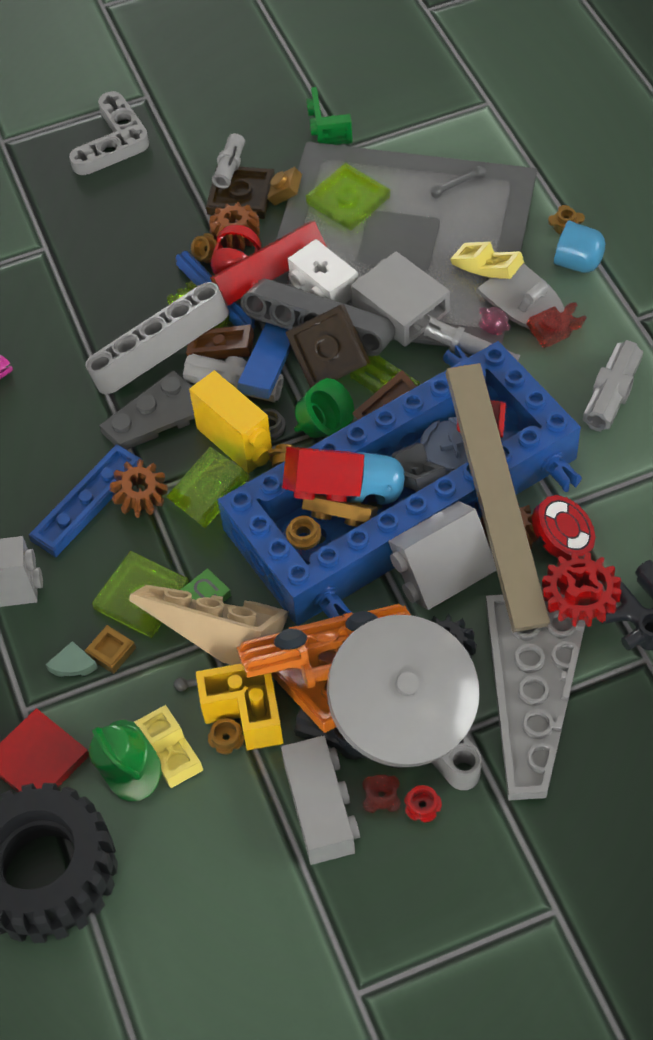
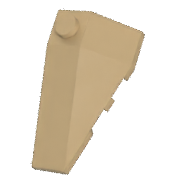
[129,585,289,665]

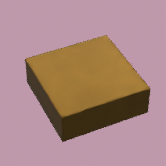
[84,625,136,674]

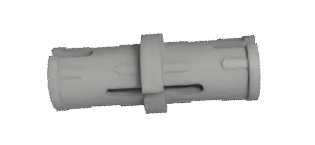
[212,133,246,189]

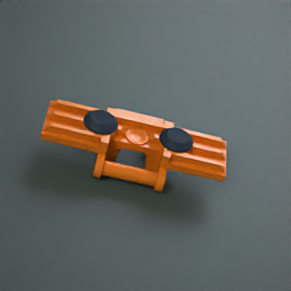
[236,604,411,688]

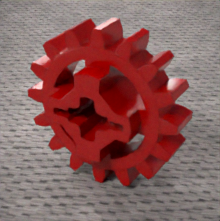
[542,552,622,627]

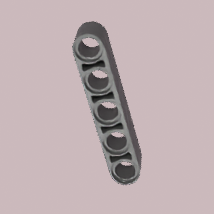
[241,279,395,357]

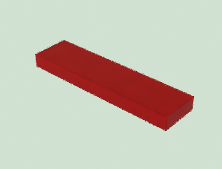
[210,221,327,306]

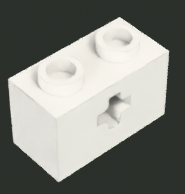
[288,239,358,304]

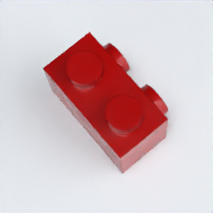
[282,446,365,502]

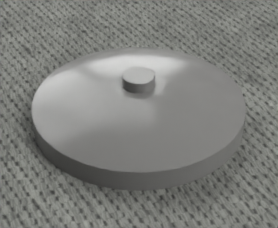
[327,615,479,767]

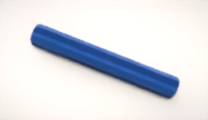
[175,251,256,330]

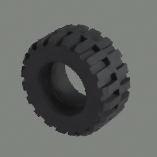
[0,783,118,943]

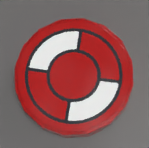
[532,495,596,561]

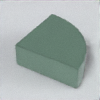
[46,641,98,677]

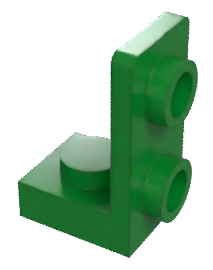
[306,87,353,145]

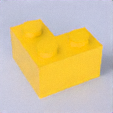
[196,663,284,751]

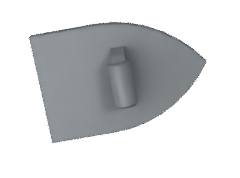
[476,263,568,334]

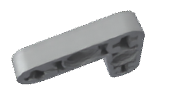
[69,91,149,175]

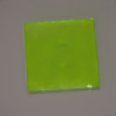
[306,163,391,231]
[166,447,250,528]
[92,551,189,638]

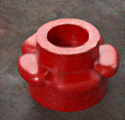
[404,785,442,823]

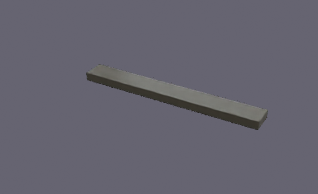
[445,363,550,633]

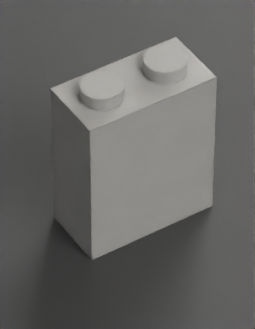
[351,251,450,347]
[388,501,496,610]
[0,536,43,607]

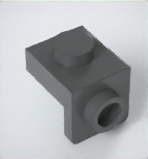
[392,443,447,492]

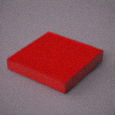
[0,708,89,792]

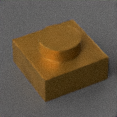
[267,167,302,206]

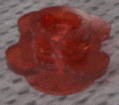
[362,775,401,813]

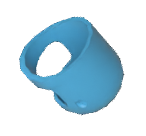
[553,220,606,273]
[347,452,405,505]

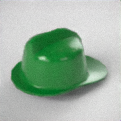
[294,378,355,438]
[89,719,161,802]

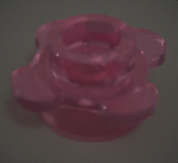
[478,307,511,335]

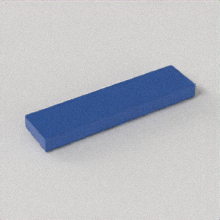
[237,322,292,399]
[29,444,142,557]

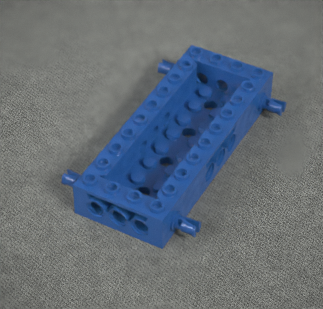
[218,341,582,626]

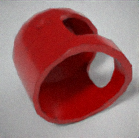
[211,224,262,275]

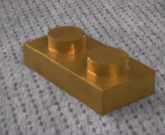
[302,494,378,527]

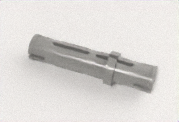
[423,316,520,361]

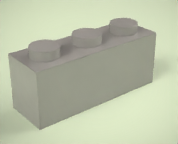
[281,735,360,865]

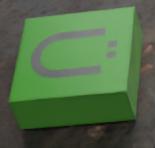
[181,568,231,602]

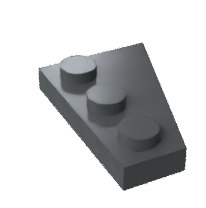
[99,370,195,450]

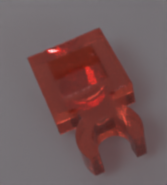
[526,302,587,348]

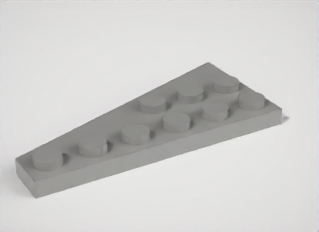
[486,591,586,800]

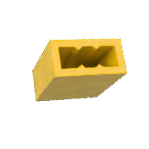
[189,370,272,474]

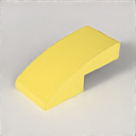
[450,242,524,279]
[134,705,203,788]

